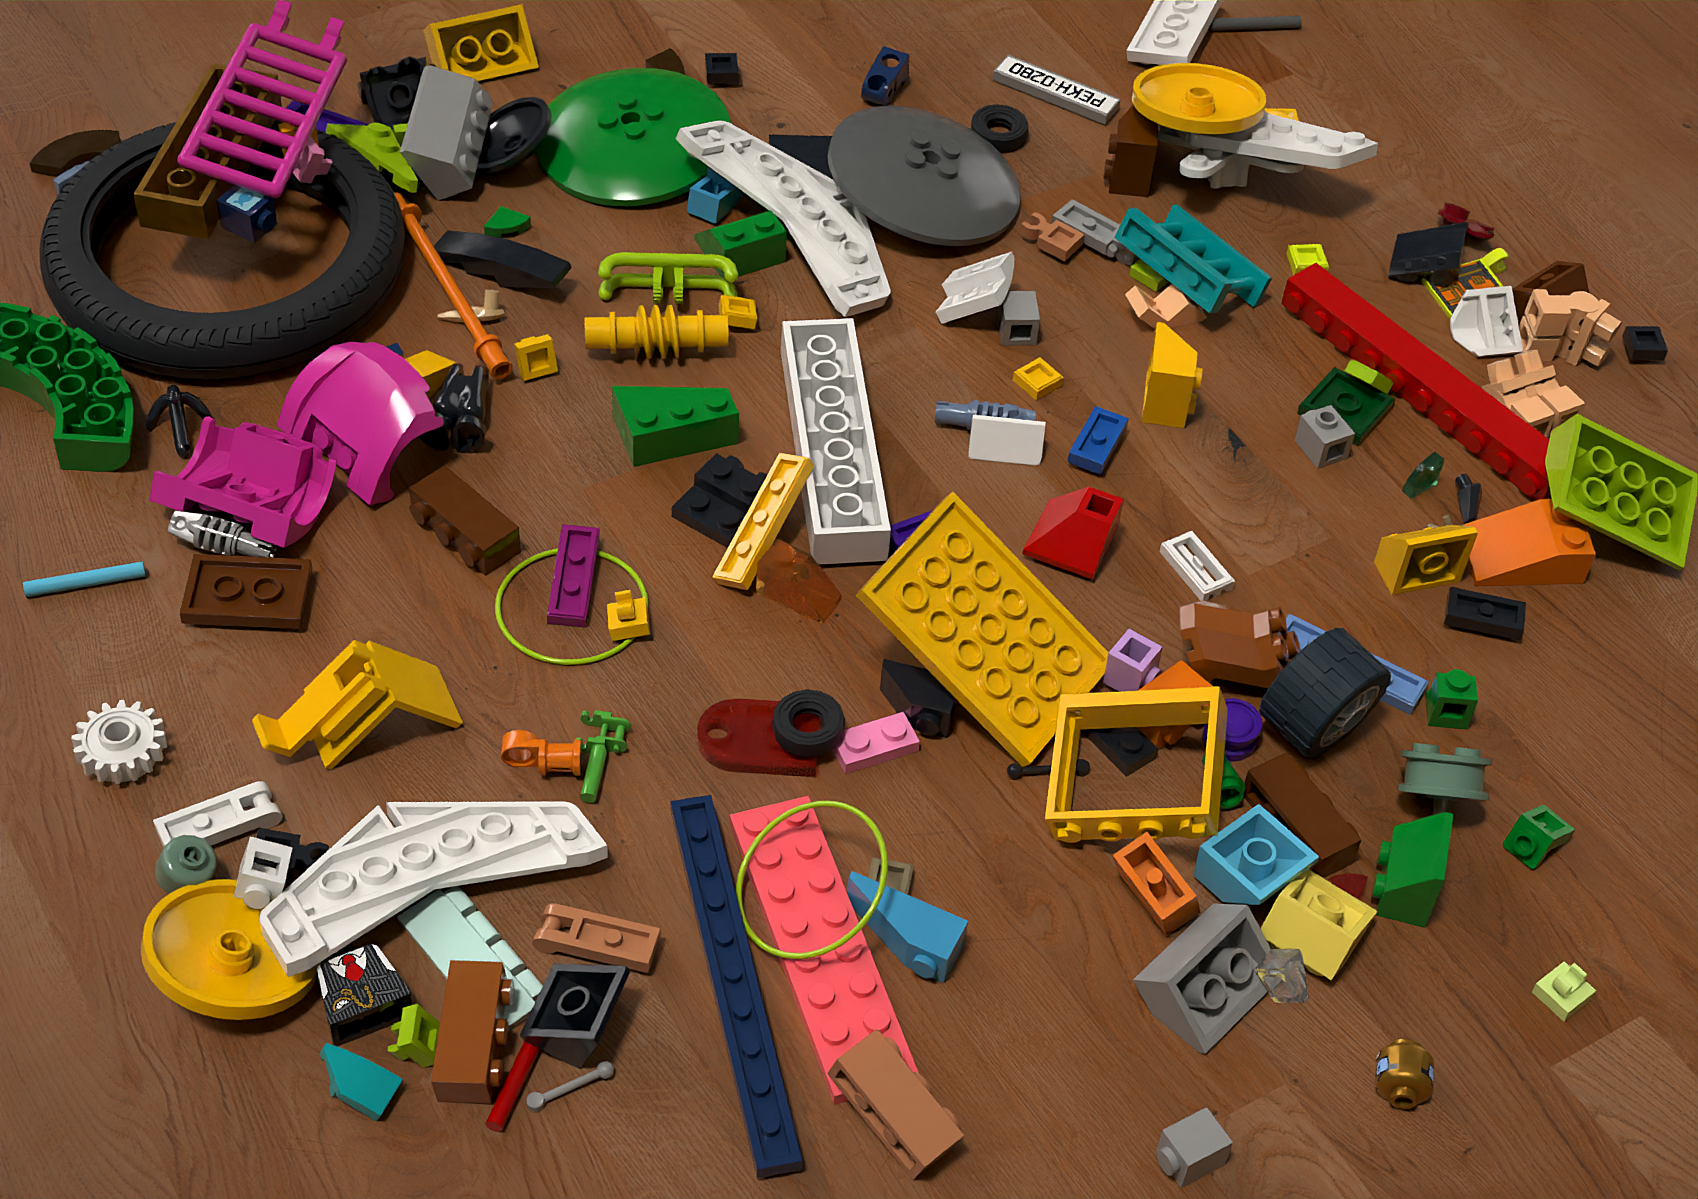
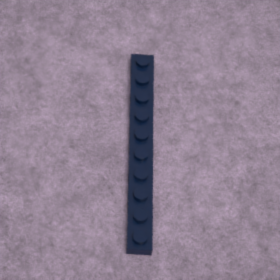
[670,795,802,1178]

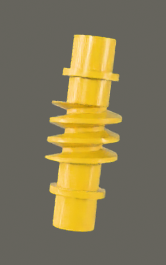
[584,305,728,359]

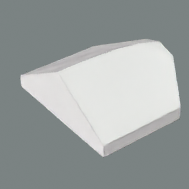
[1450,286,1523,358]

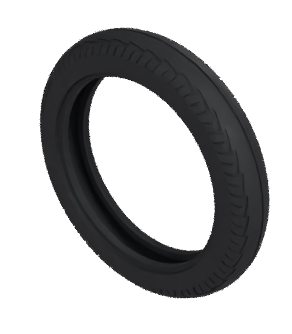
[40,120,405,380]

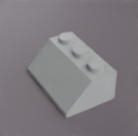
[1133,903,1285,1054]

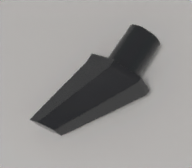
[1455,474,1482,524]

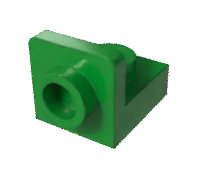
[1503,804,1576,869]

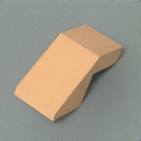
[1125,284,1207,329]

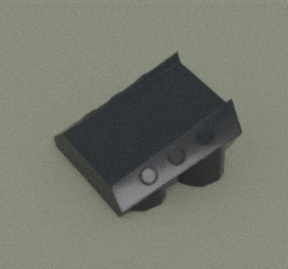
[359,56,430,133]
[1388,222,1468,286]

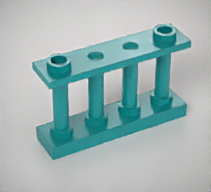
[1114,204,1272,313]

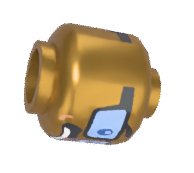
[1375,1039,1434,1109]

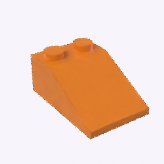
[1463,499,1596,586]

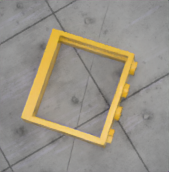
[1045,687,1228,843]

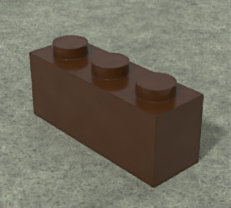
[409,465,521,576]
[1244,752,1361,878]

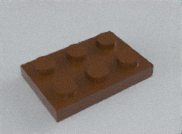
[180,554,313,629]

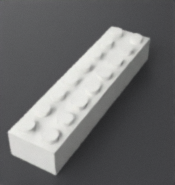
[781,318,891,565]

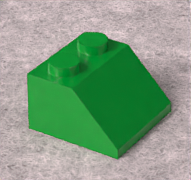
[694,211,787,277]
[1371,812,1454,928]

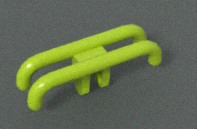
[598,252,738,304]

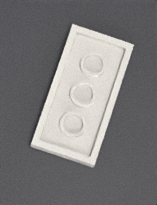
[1126,0,1223,65]

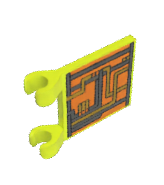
[1421,248,1509,319]

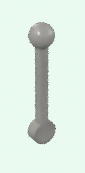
[526,1061,614,1112]

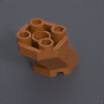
[1180,601,1301,688]

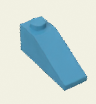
[847,871,968,983]

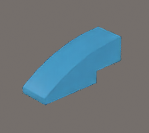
[687,166,745,224]

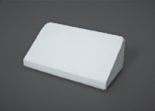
[968,415,1046,466]

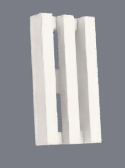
[1160,531,1235,601]

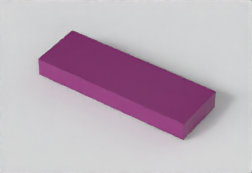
[547,524,600,628]

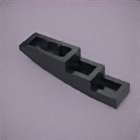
[434,230,572,289]

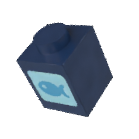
[216,185,277,243]

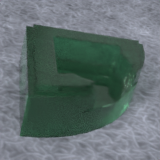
[1402,451,1444,499]

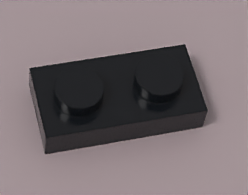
[1444,586,1526,640]
[1080,727,1158,777]

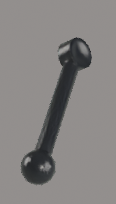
[1007,759,1090,779]

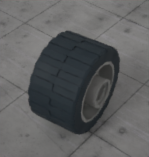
[1259,628,1391,759]

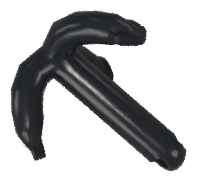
[146,385,212,457]

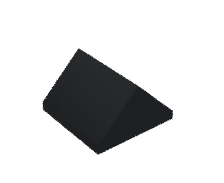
[520,964,631,1069]

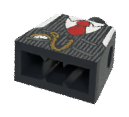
[316,942,412,1047]

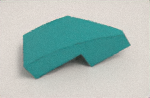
[320,1043,403,1121]

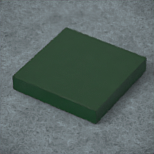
[1297,367,1395,446]

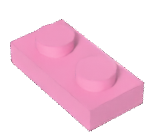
[833,712,920,774]

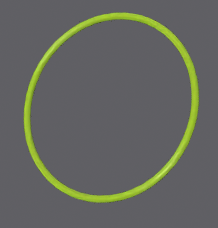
[495,548,649,665]
[736,800,888,959]

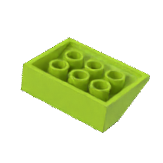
[1545,414,1698,571]

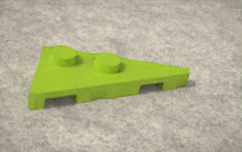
[326,123,418,193]

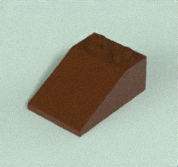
[1103,105,1158,197]

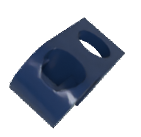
[861,46,910,106]

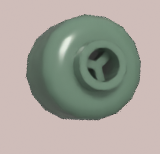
[155,835,216,894]

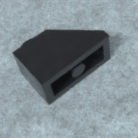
[880,659,958,738]

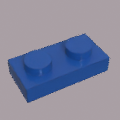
[1067,406,1129,474]

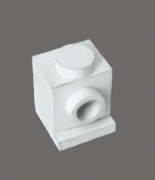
[233,837,292,909]

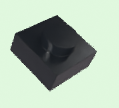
[705,53,739,84]
[1622,326,1668,360]

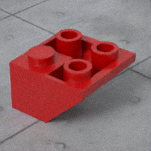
[1022,487,1124,579]

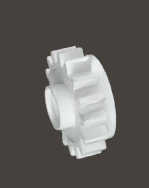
[71,700,167,784]

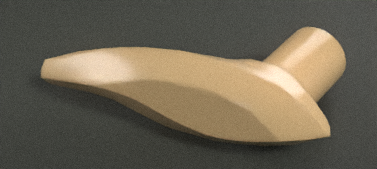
[437,290,505,322]

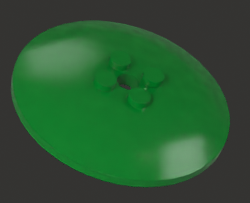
[535,68,731,206]

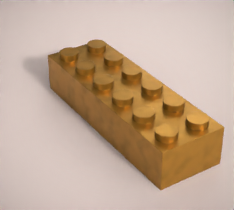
[134,63,282,239]

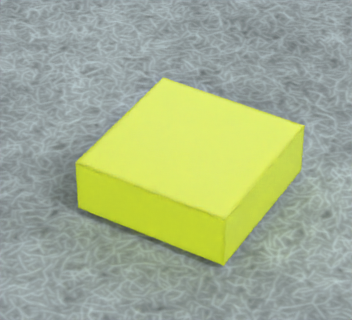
[1286,244,1329,275]

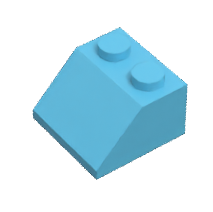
[1193,804,1319,905]

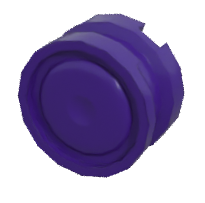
[1202,698,1262,762]

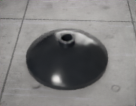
[476,97,552,174]

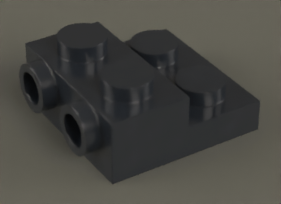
[671,453,767,548]

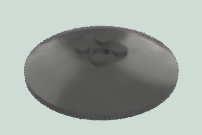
[828,106,1020,246]

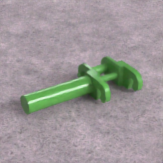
[575,710,632,803]

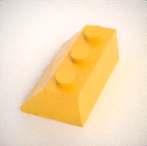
[423,4,539,82]

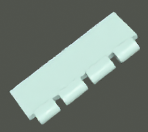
[397,886,543,1031]

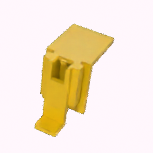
[252,640,463,770]

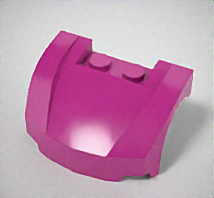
[277,342,444,506]
[149,416,337,548]

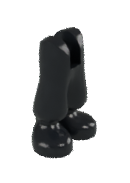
[418,363,489,453]

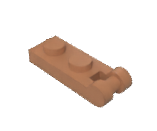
[532,903,661,973]

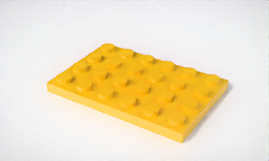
[855,492,1109,767]

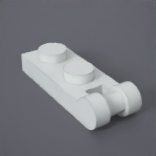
[153,781,282,848]

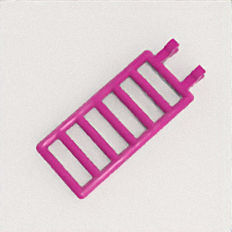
[177,0,347,198]

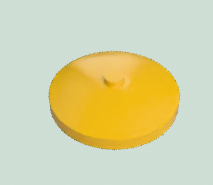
[1132,63,1266,134]
[141,879,321,1020]

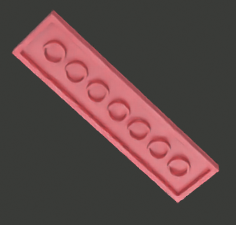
[729,796,919,1105]

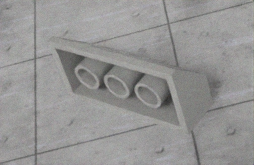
[400,65,493,201]

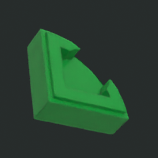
[484,206,531,238]

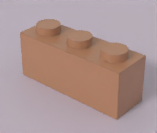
[827,1028,964,1180]

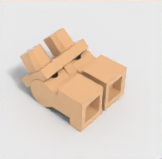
[1519,289,1622,366]
[1482,349,1585,438]

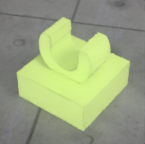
[1532,962,1596,1021]

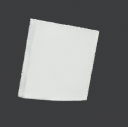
[936,252,1015,324]

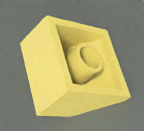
[1261,869,1378,980]

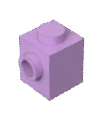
[1103,629,1163,692]

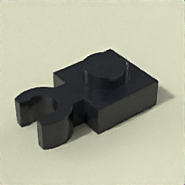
[253,828,329,879]

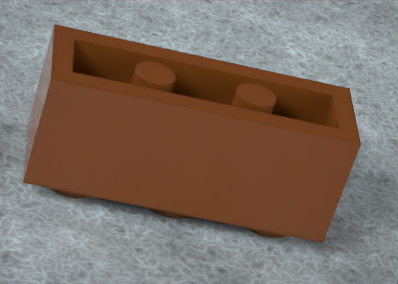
[431,960,514,1104]

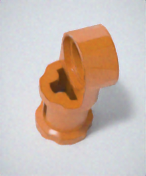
[501,730,582,776]

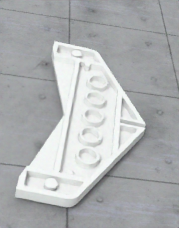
[1175,111,1378,169]
[676,121,891,317]
[260,801,608,977]

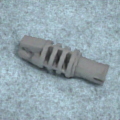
[167,510,278,558]

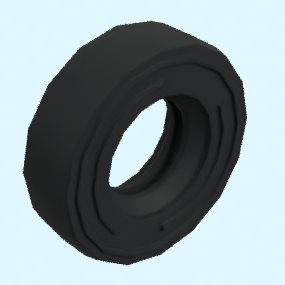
[971,104,1028,153]
[772,689,845,757]

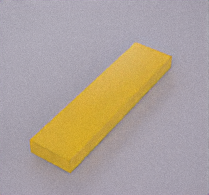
[712,453,814,590]

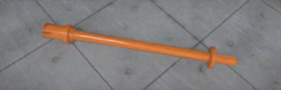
[394,192,513,379]

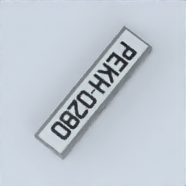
[992,55,1121,125]

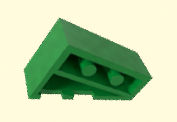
[612,386,739,467]

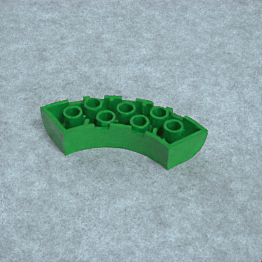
[0,302,134,472]

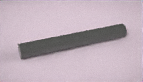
[1209,16,1302,31]

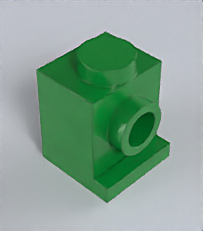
[1425,669,1478,730]

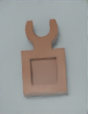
[1021,213,1085,261]

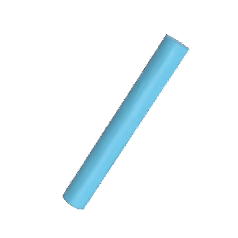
[23,561,146,597]

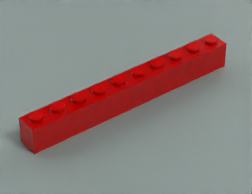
[1281,263,1552,501]

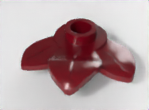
[1437,202,1495,240]

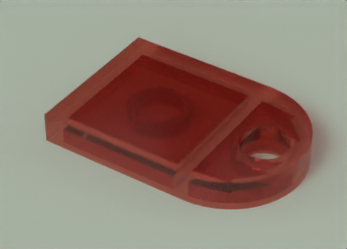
[697,698,819,777]

